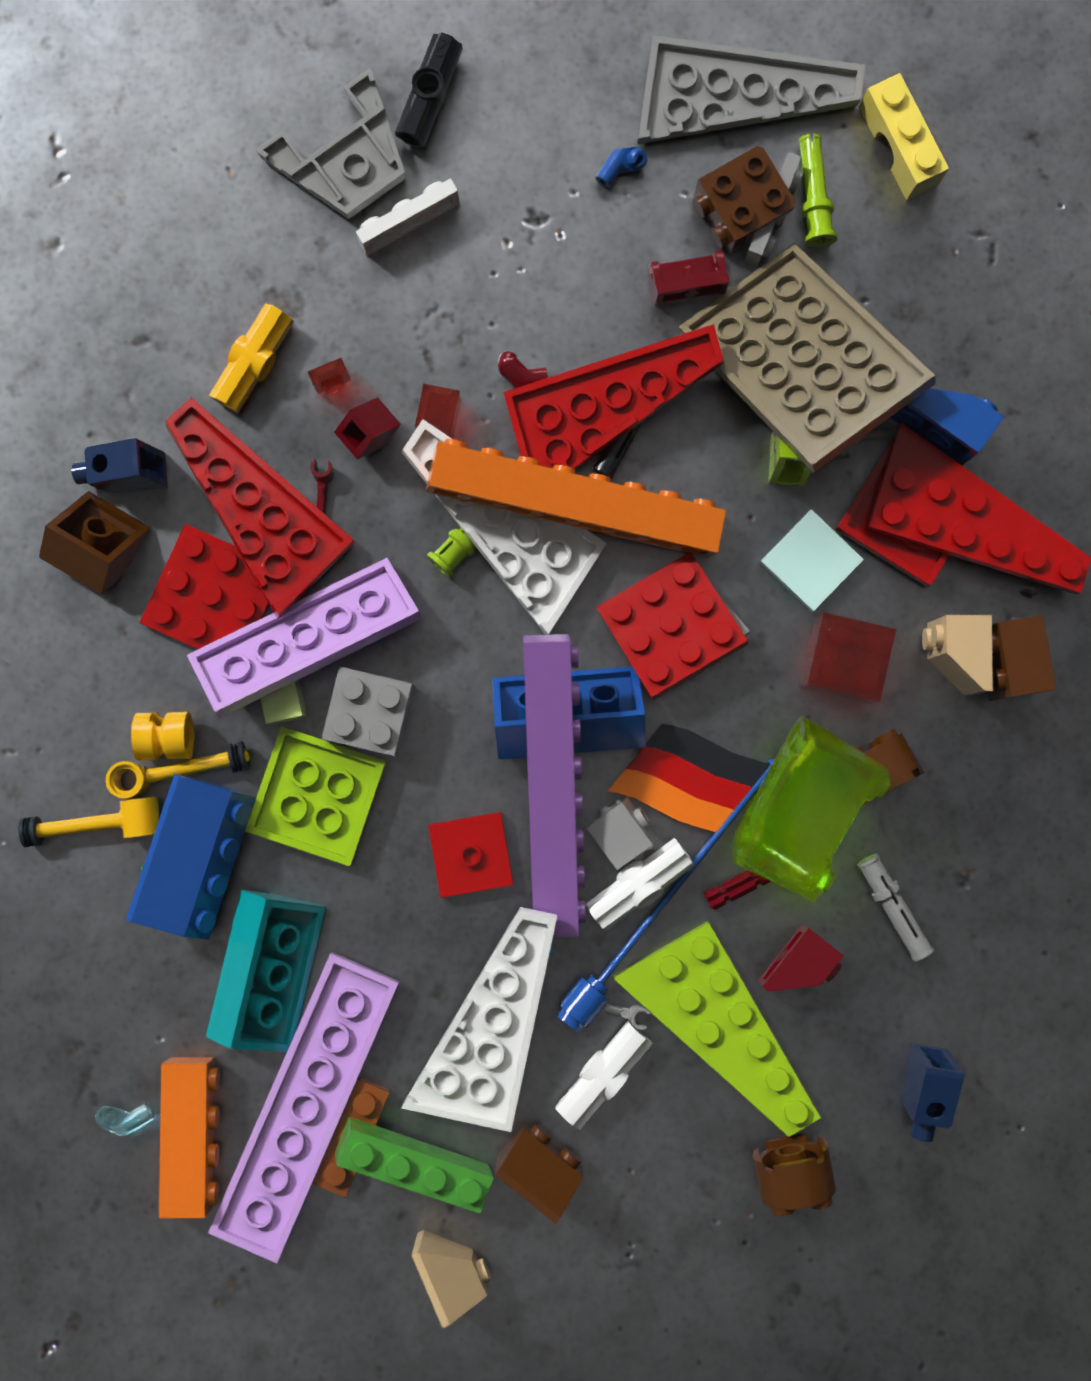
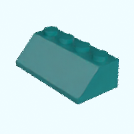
[206,890,326,1052]

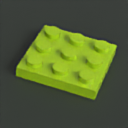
[245,726,387,866]

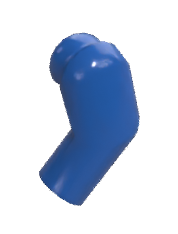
[595,147,647,188]

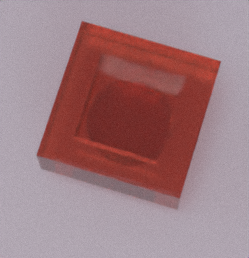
[308,358,351,394]

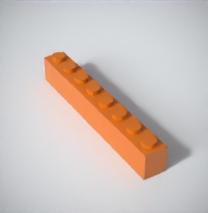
[425,439,726,558]

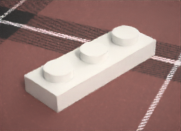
[356,178,460,256]

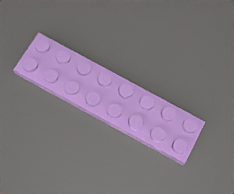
[208,952,400,1263]

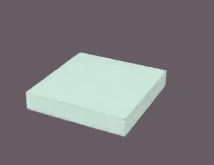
[759,509,864,613]

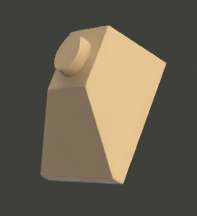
[412,1230,492,1328]

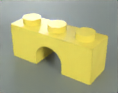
[859,73,949,201]

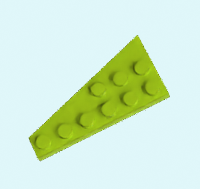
[612,921,821,1137]

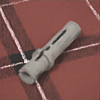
[857,853,934,961]

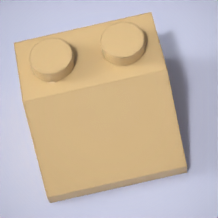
[922,615,993,696]

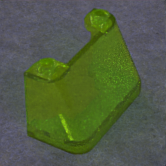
[733,716,891,902]

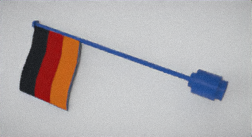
[556,724,780,1033]

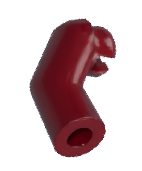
[497,351,548,388]

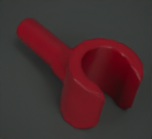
[310,459,335,513]

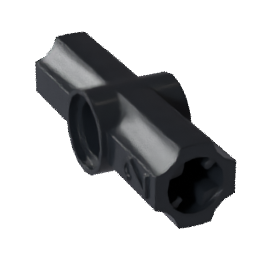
[395,32,463,148]

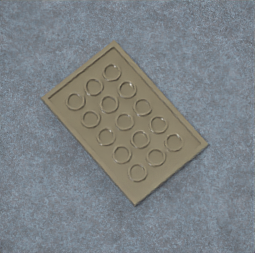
[679,243,936,473]

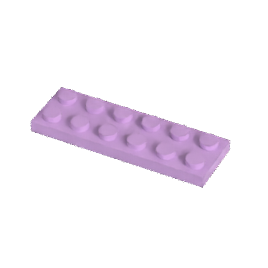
[187,558,421,719]

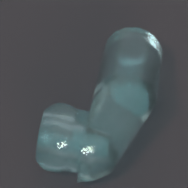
[95,1103,155,1136]

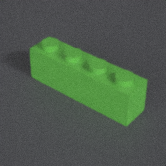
[335,1117,494,1214]

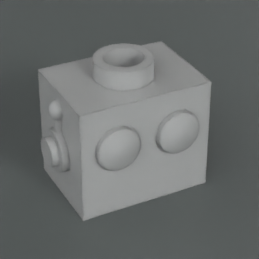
[587,797,658,870]

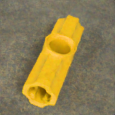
[209,303,294,414]

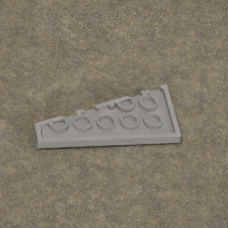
[637,35,865,144]

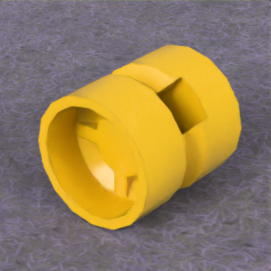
[131,712,195,761]

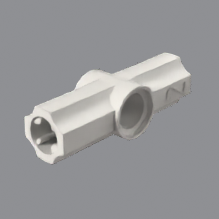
[586,838,695,931]
[555,1021,653,1130]

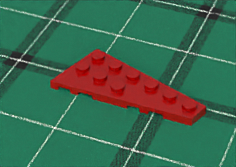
[165,397,354,619]

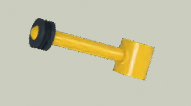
[106,741,250,799]
[18,797,160,848]

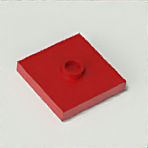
[428,812,514,898]

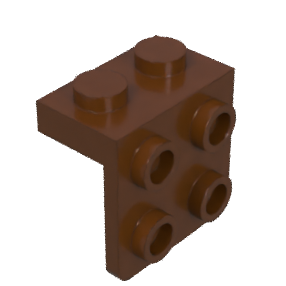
[693,146,795,256]

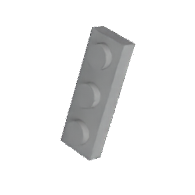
[744,151,803,268]

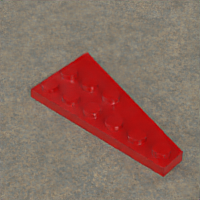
[503,324,725,469]
[866,423,1091,595]

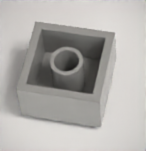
[322,666,415,757]

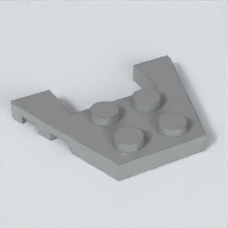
[256,68,406,219]

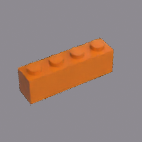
[159,1057,220,1218]

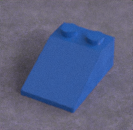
[888,388,1004,466]

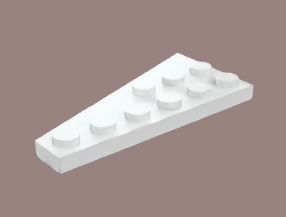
[402,420,607,635]
[402,907,557,1132]

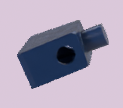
[72,438,168,493]
[903,1044,965,1142]

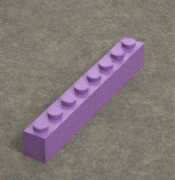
[523,634,586,937]

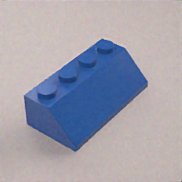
[492,666,646,760]
[126,774,256,940]

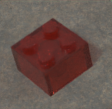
[800,612,896,704]

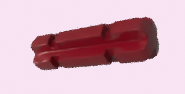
[704,862,775,910]

